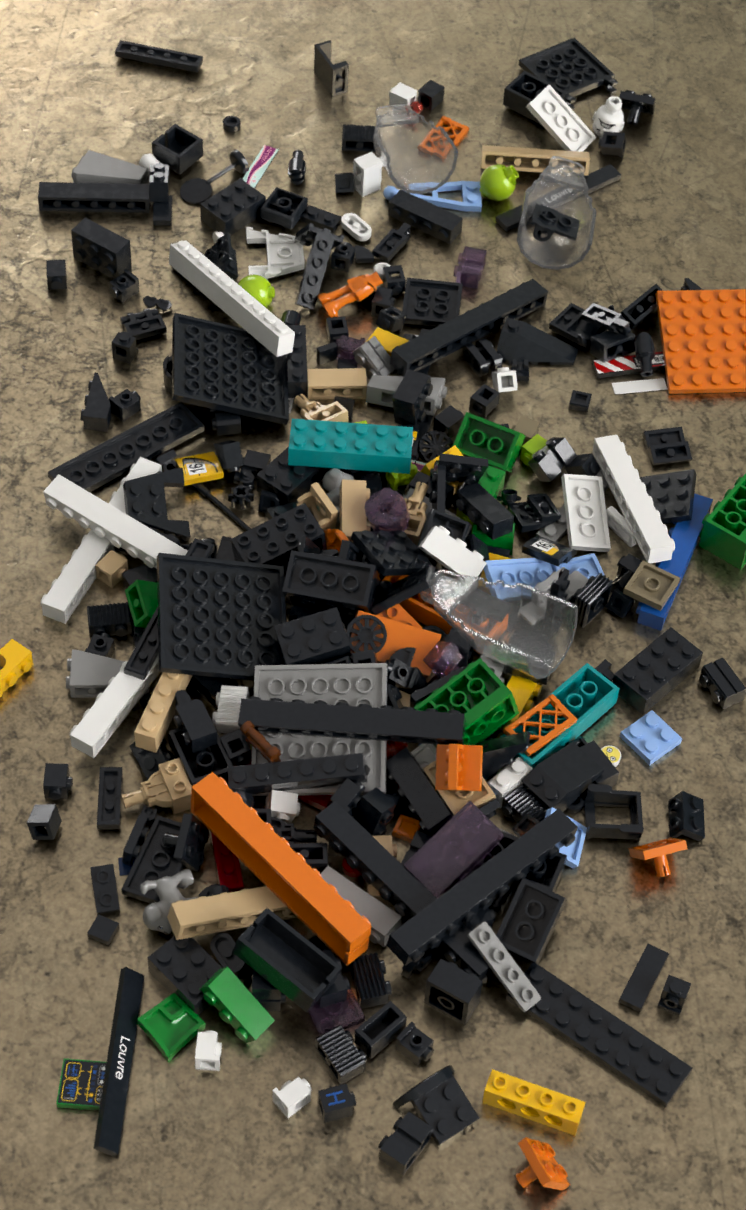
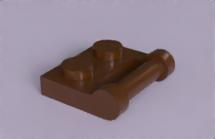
[240,720,281,763]

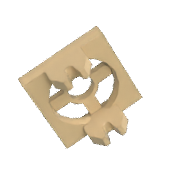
[296,482,338,531]

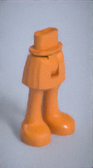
[317,272,383,318]

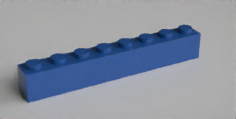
[636,493,713,631]

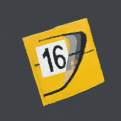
[175,451,224,486]

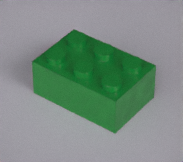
[452,412,526,473]

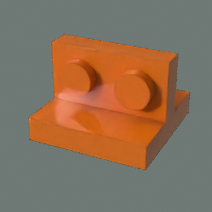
[435,744,483,791]

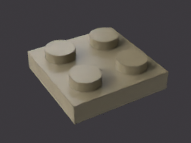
[623,560,680,611]

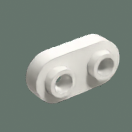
[341,213,372,241]

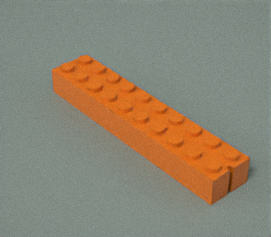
[191,772,372,966]

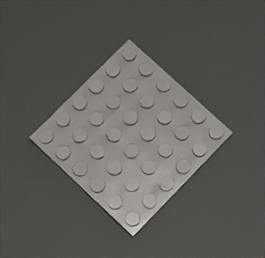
[251,663,388,796]

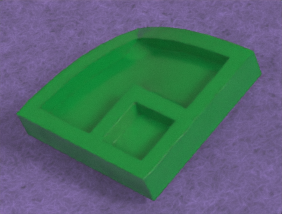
[137,993,205,1062]

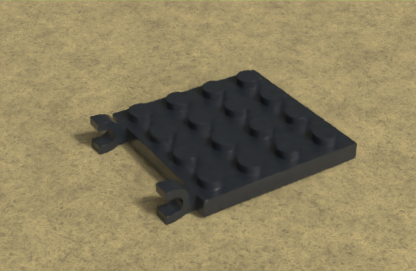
[519,37,618,111]

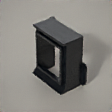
[584,784,644,842]

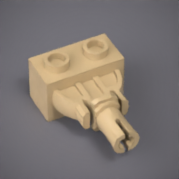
[294,394,349,423]
[380,482,429,546]
[121,758,192,814]

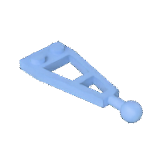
[383,181,482,212]

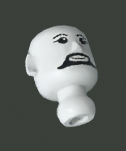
[592,96,625,138]

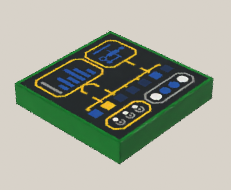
[56,1058,106,1111]

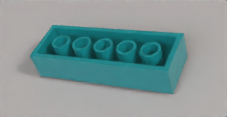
[288,418,413,474]
[501,663,620,768]

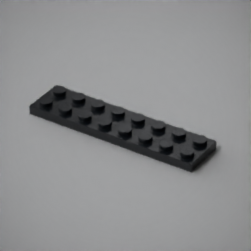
[48,402,204,492]
[506,962,693,1107]

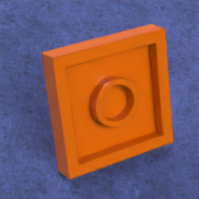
[628,838,687,877]

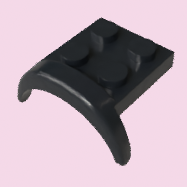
[549,303,614,348]
[393,1065,480,1145]

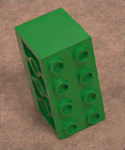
[699,474,746,570]
[413,658,519,749]

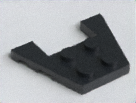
[123,468,190,541]

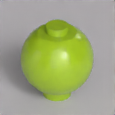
[479,164,519,201]
[238,274,275,308]

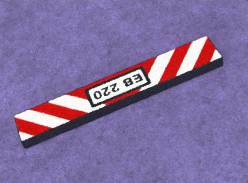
[592,351,665,379]

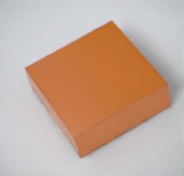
[392,814,421,843]

